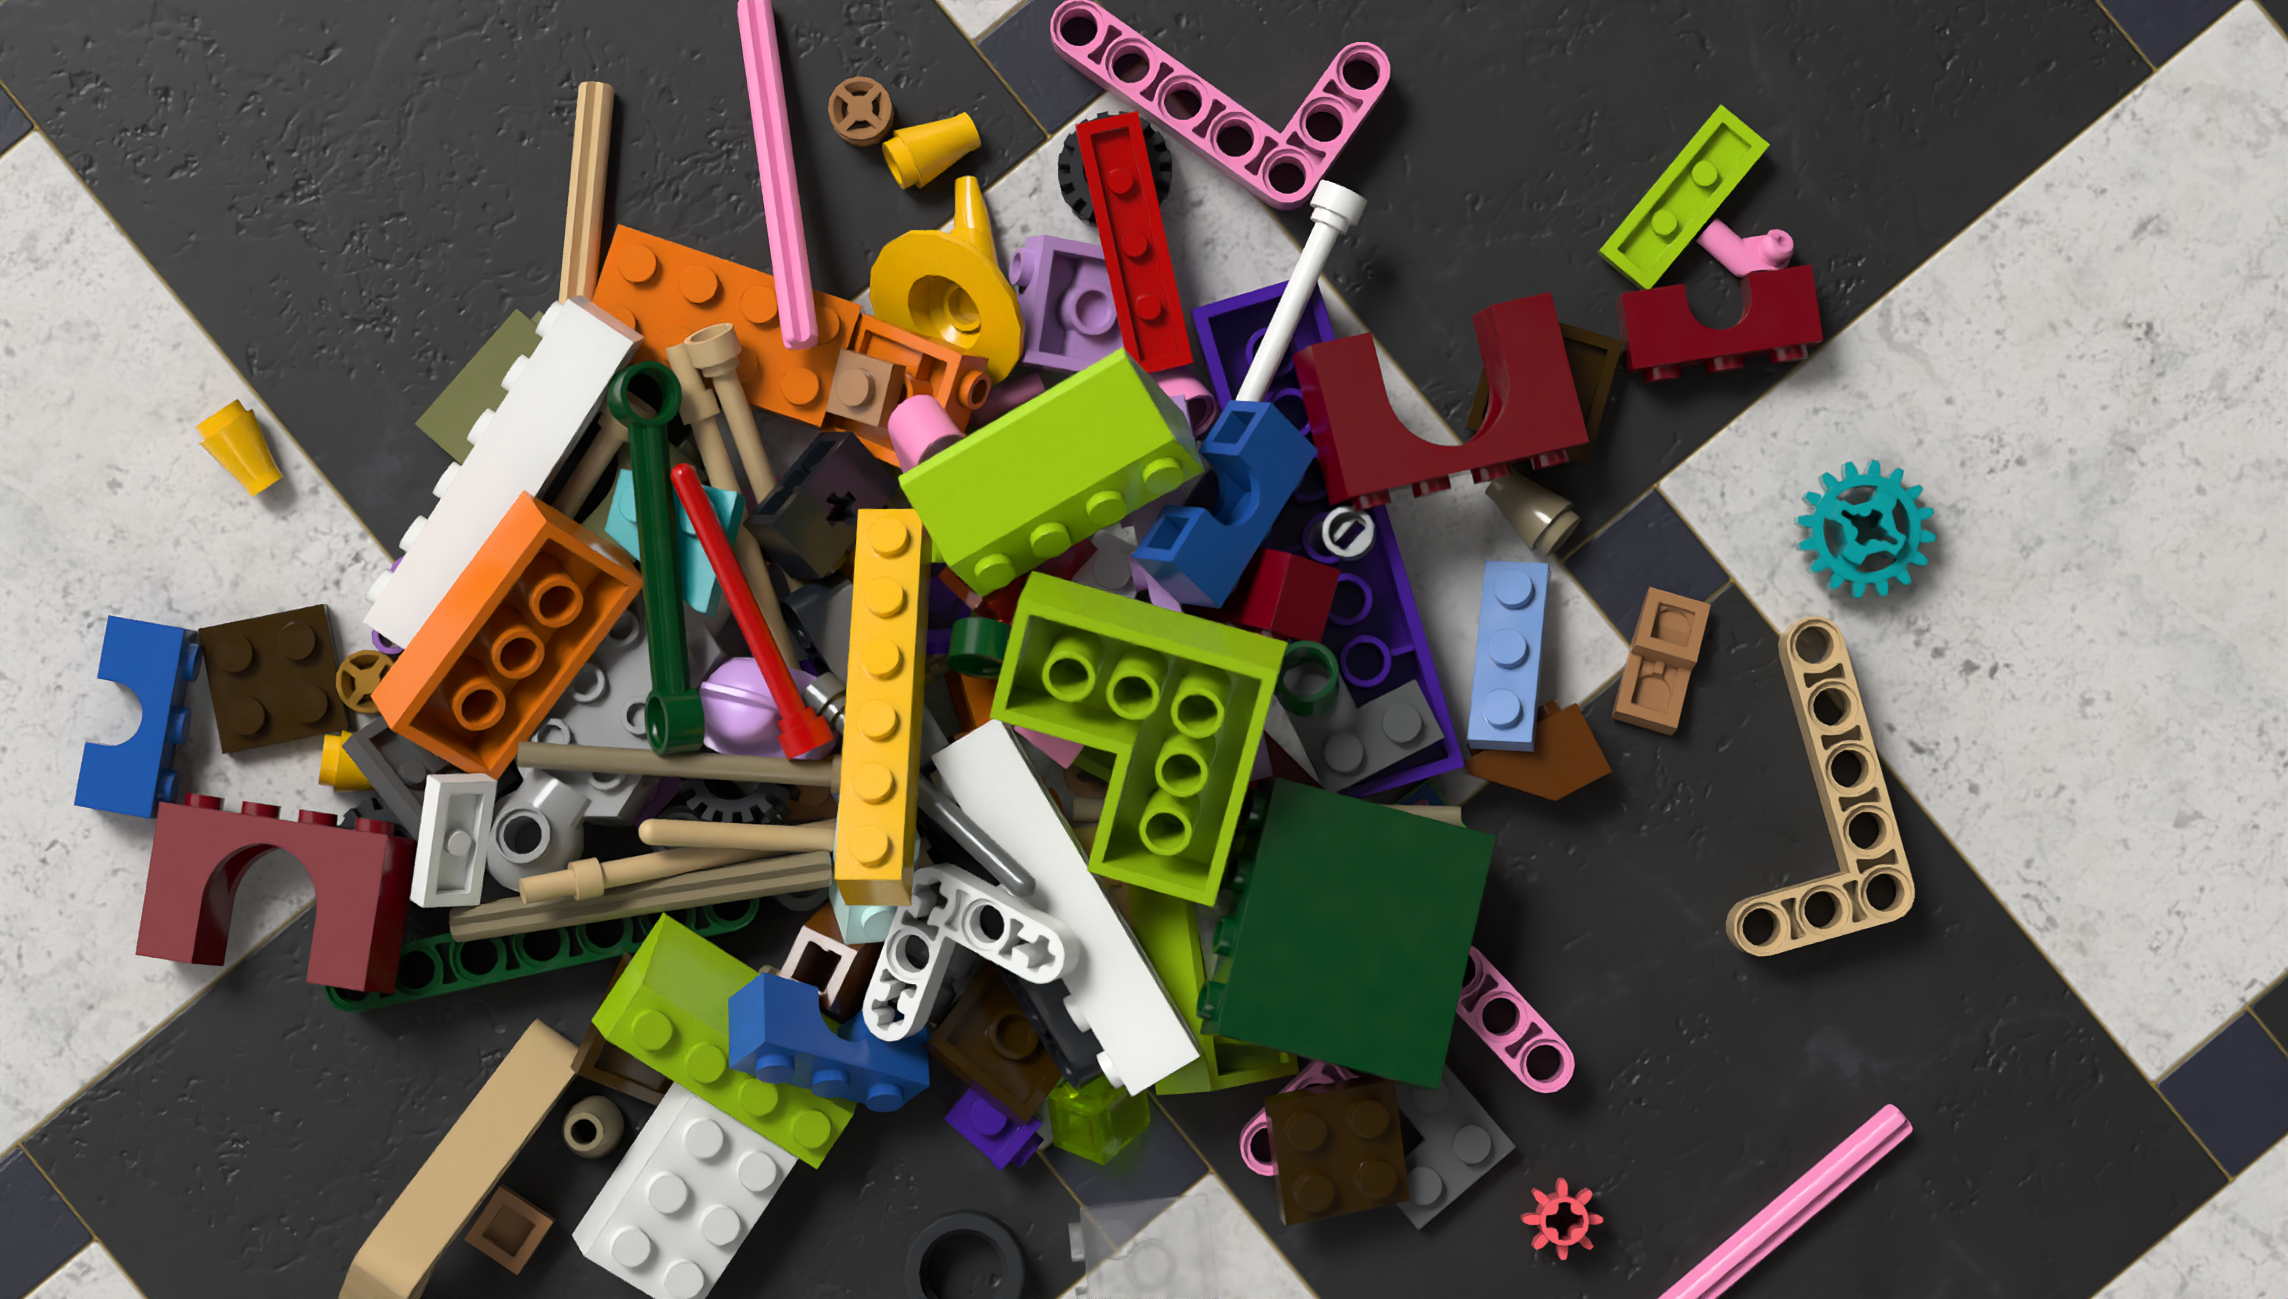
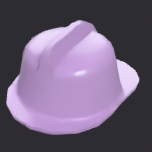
[698,657,840,760]

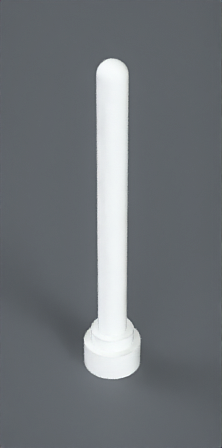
[1209,180,1368,473]

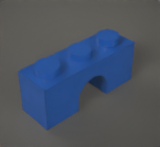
[1131,400,1318,609]
[74,615,203,819]
[728,972,929,1112]

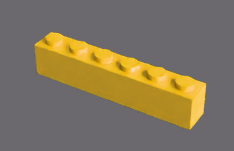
[834,509,933,906]

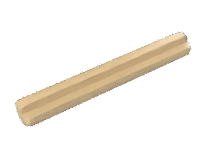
[559,81,614,305]

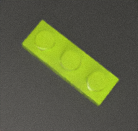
[1597,105,1770,290]

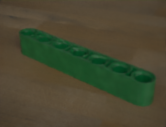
[323,897,764,1012]

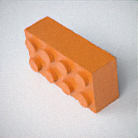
[592,224,866,431]
[370,490,643,780]

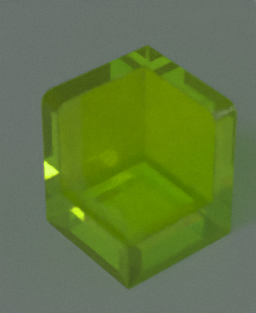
[1047,1074,1150,1166]

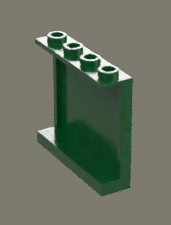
[1196,777,1496,1090]

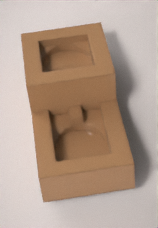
[1611,587,1711,736]

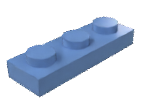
[1467,560,1551,752]

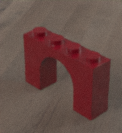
[1293,292,1589,512]
[135,793,417,993]

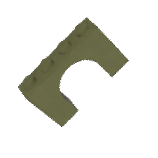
[415,308,711,570]

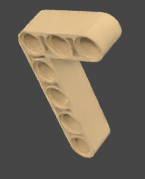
[1726,616,1915,956]
[338,1018,579,1299]

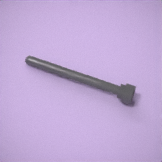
[801,672,1037,899]

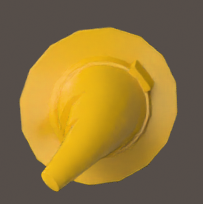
[869,175,1025,386]

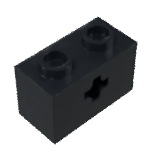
[742,431,900,579]

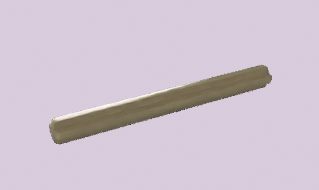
[449,851,834,942]

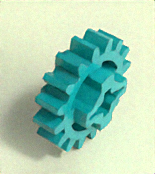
[1794,460,1936,599]

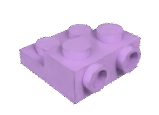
[1009,235,1124,374]

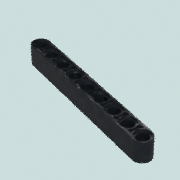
[779,569,1105,1090]

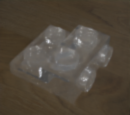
[1068,1193,1218,1299]

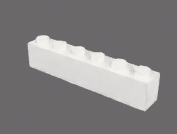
[363,295,645,650]
[930,719,1204,1096]

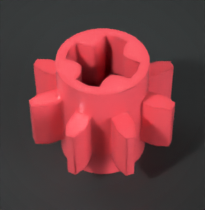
[1521,1177,1603,1260]

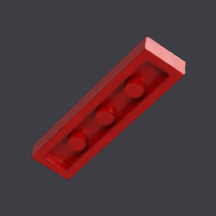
[1075,111,1194,374]

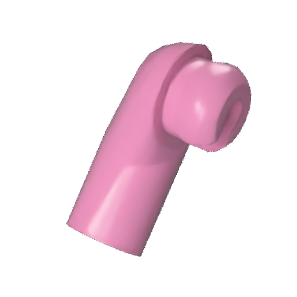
[1696,217,1795,278]

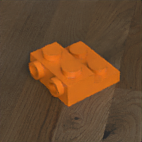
[821,313,991,468]

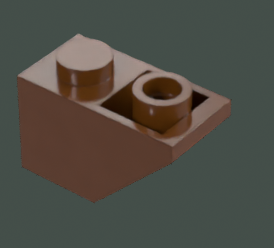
[1461,698,1612,801]
[779,900,885,1020]

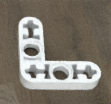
[862,863,1080,1041]

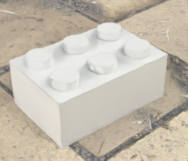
[572,1081,799,1299]

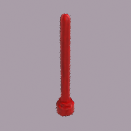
[670,463,835,760]

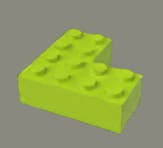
[989,571,1288,907]

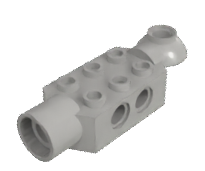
[485,587,732,892]

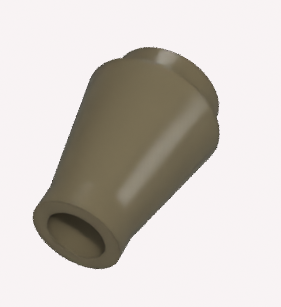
[1485,465,1581,557]
[560,1095,624,1159]

